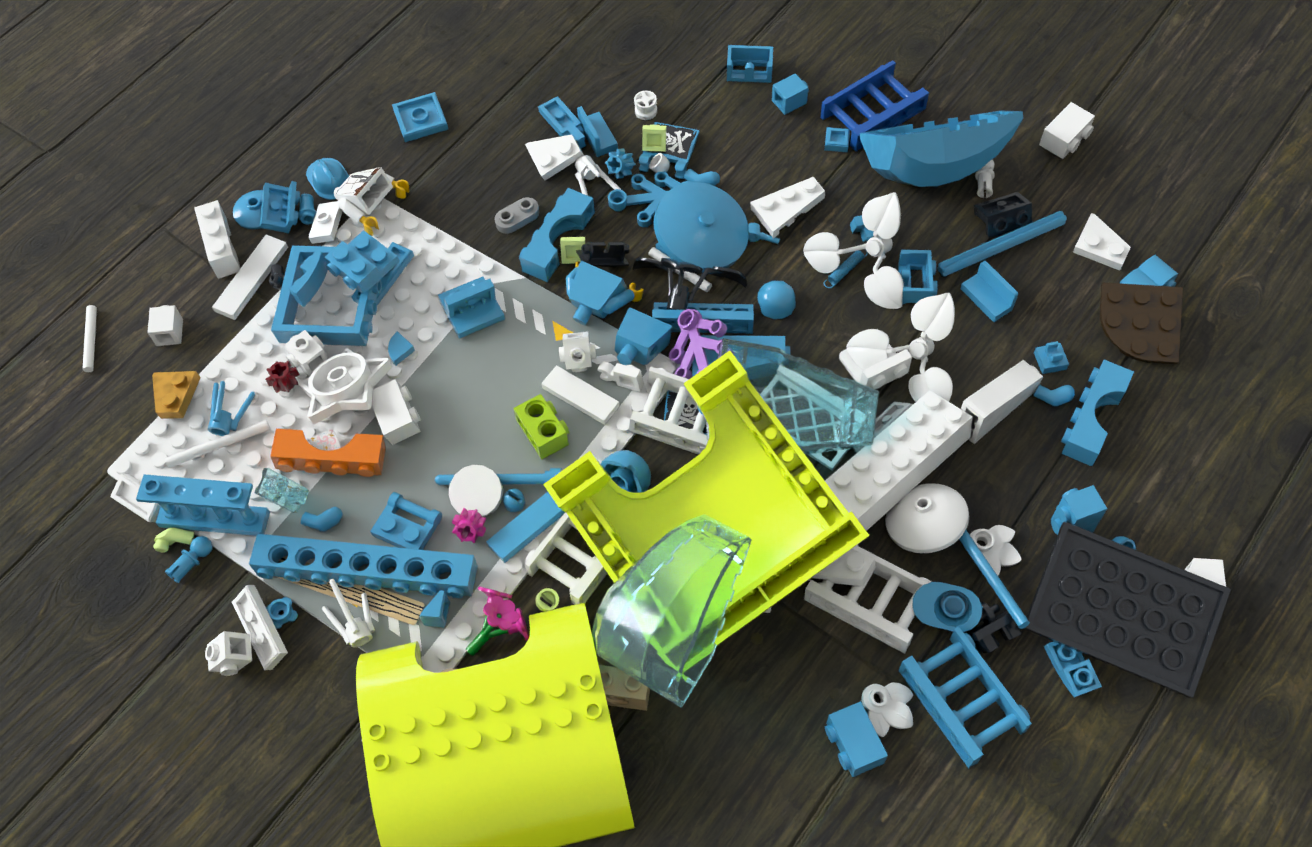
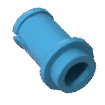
[298,194,317,224]

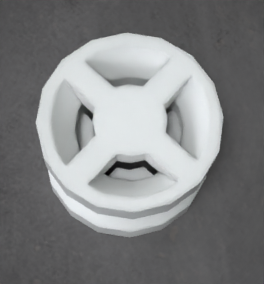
[634,91,657,120]

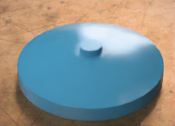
[654,182,749,273]

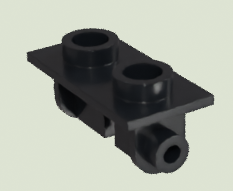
[576,242,630,267]

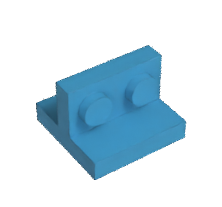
[438,276,505,339]

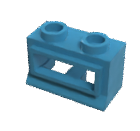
[727,45,773,83]
[898,250,937,305]

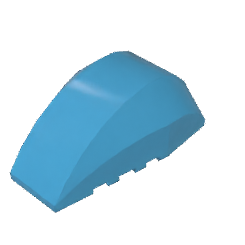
[860,111,1023,187]

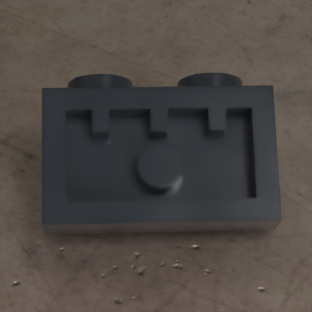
[974,192,1032,237]

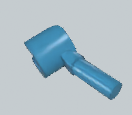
[748,223,780,244]

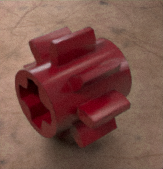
[265,361,300,393]

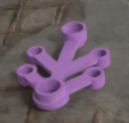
[669,309,733,379]

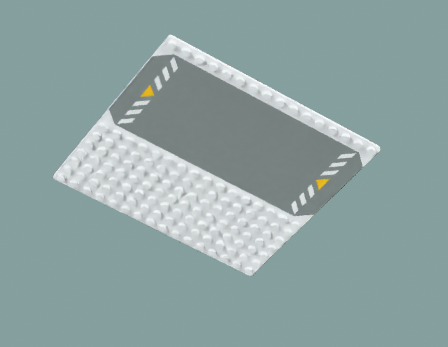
[107,198,680,673]

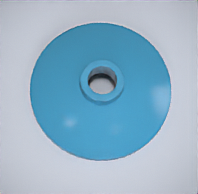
[233,190,263,229]

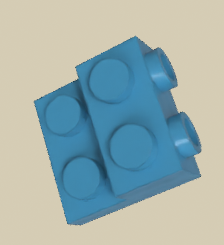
[325,230,400,294]

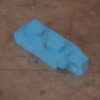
[538,96,586,149]

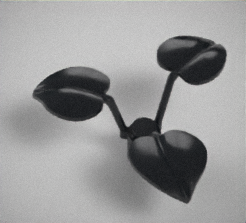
[632,257,747,310]

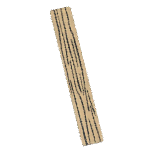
[275,556,425,625]

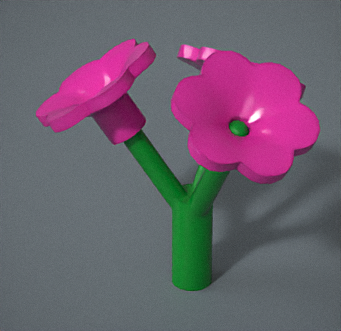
[466,586,529,656]

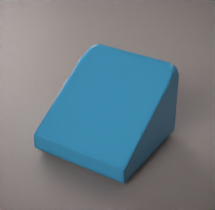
[419,590,450,627]

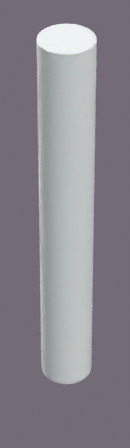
[649,247,712,292]
[83,305,97,372]

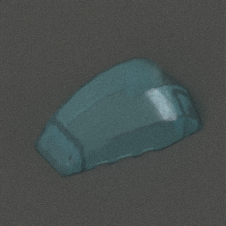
[706,338,879,454]
[591,514,752,708]

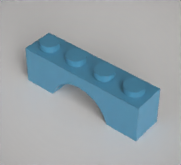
[519,188,595,282]
[1061,360,1134,466]

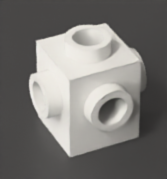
[284,330,328,377]
[559,332,596,372]
[205,631,252,676]

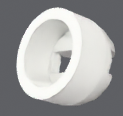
[649,153,670,173]

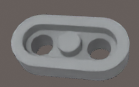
[495,197,539,234]

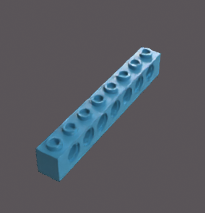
[249,534,478,598]

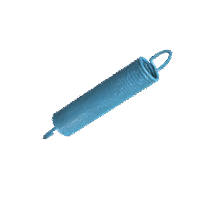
[824,250,868,288]

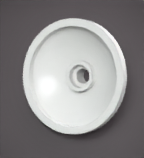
[886,484,969,553]

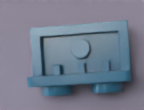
[260,181,300,233]

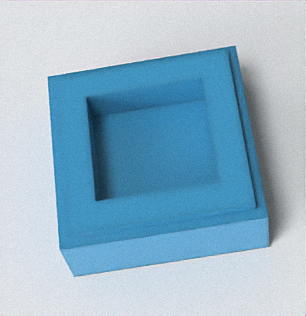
[824,127,850,152]

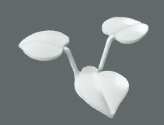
[803,192,904,309]
[846,293,955,402]

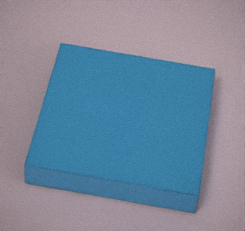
[392,92,448,142]

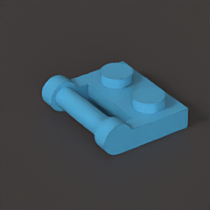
[370,492,442,550]

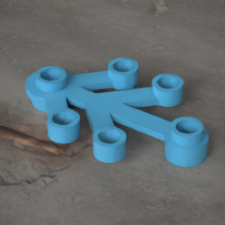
[608,171,692,227]

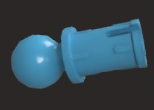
[165,536,212,583]

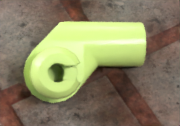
[153,527,195,553]

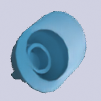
[306,158,349,200]
[912,582,982,632]

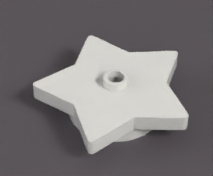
[298,348,393,424]

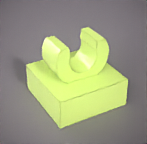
[642,125,666,152]
[560,237,586,264]

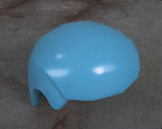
[757,281,796,319]

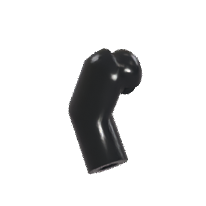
[269,264,284,290]

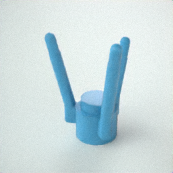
[208,381,255,436]

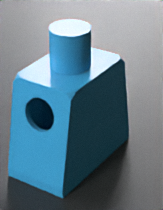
[615,307,672,365]

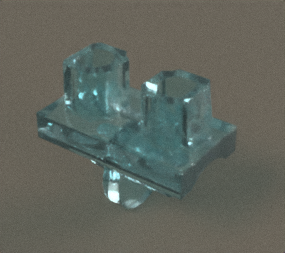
[254,468,309,513]

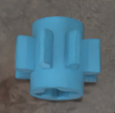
[605,148,636,179]

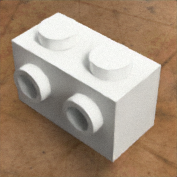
[1039,102,1095,159]
[372,379,421,445]

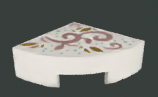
[308,428,341,451]

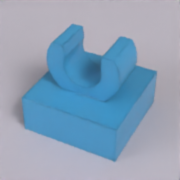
[850,215,874,242]
[1034,341,1069,374]

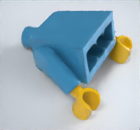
[566,261,644,325]

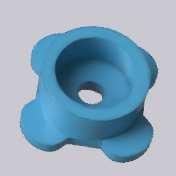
[266,597,298,629]

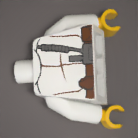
[334,167,409,236]

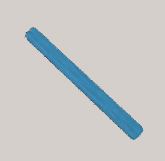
[938,211,1067,276]

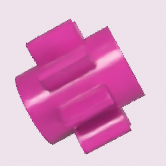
[452,508,486,543]

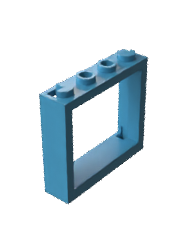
[271,246,382,346]

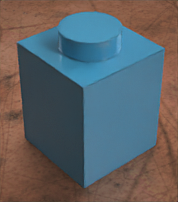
[772,74,809,115]

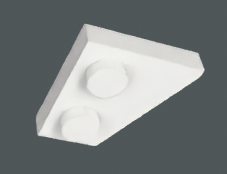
[525,135,584,180]
[1073,213,1131,270]

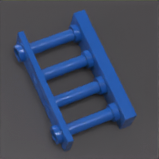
[820,60,929,151]

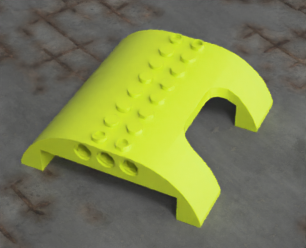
[543,351,869,676]
[356,603,635,847]

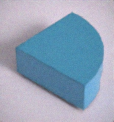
[388,331,415,366]

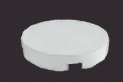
[449,465,503,517]

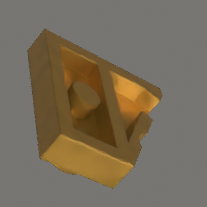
[152,371,201,419]

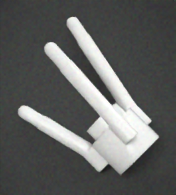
[575,155,621,196]
[322,579,375,647]

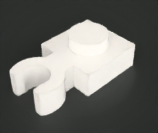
[597,361,644,392]

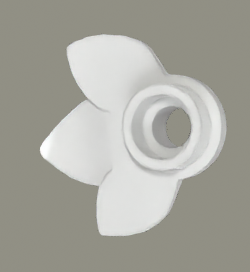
[970,525,1021,575]
[862,682,913,737]

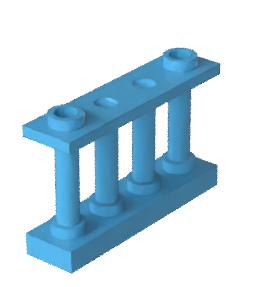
[136,474,270,536]
[899,627,1032,768]

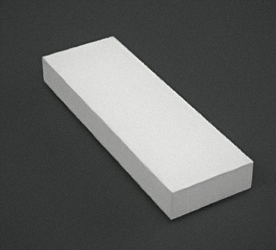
[541,365,619,425]
[232,585,288,670]

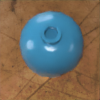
[601,450,651,493]

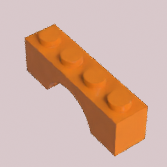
[270,428,386,477]

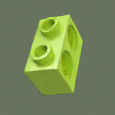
[513,394,570,460]

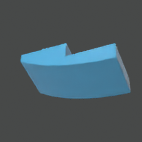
[289,250,328,307]
[1044,641,1102,697]

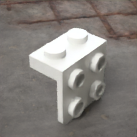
[839,344,912,394]

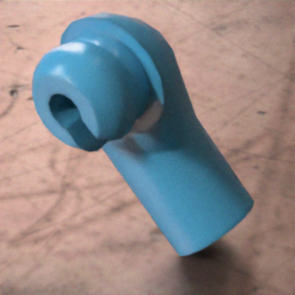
[684,169,720,186]
[1034,385,1075,406]
[301,507,343,532]

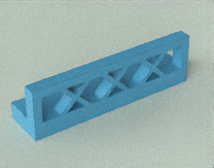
[652,302,754,334]

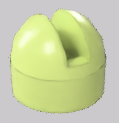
[535,588,559,612]

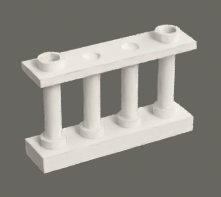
[628,367,709,455]
[525,512,607,605]
[804,545,931,654]

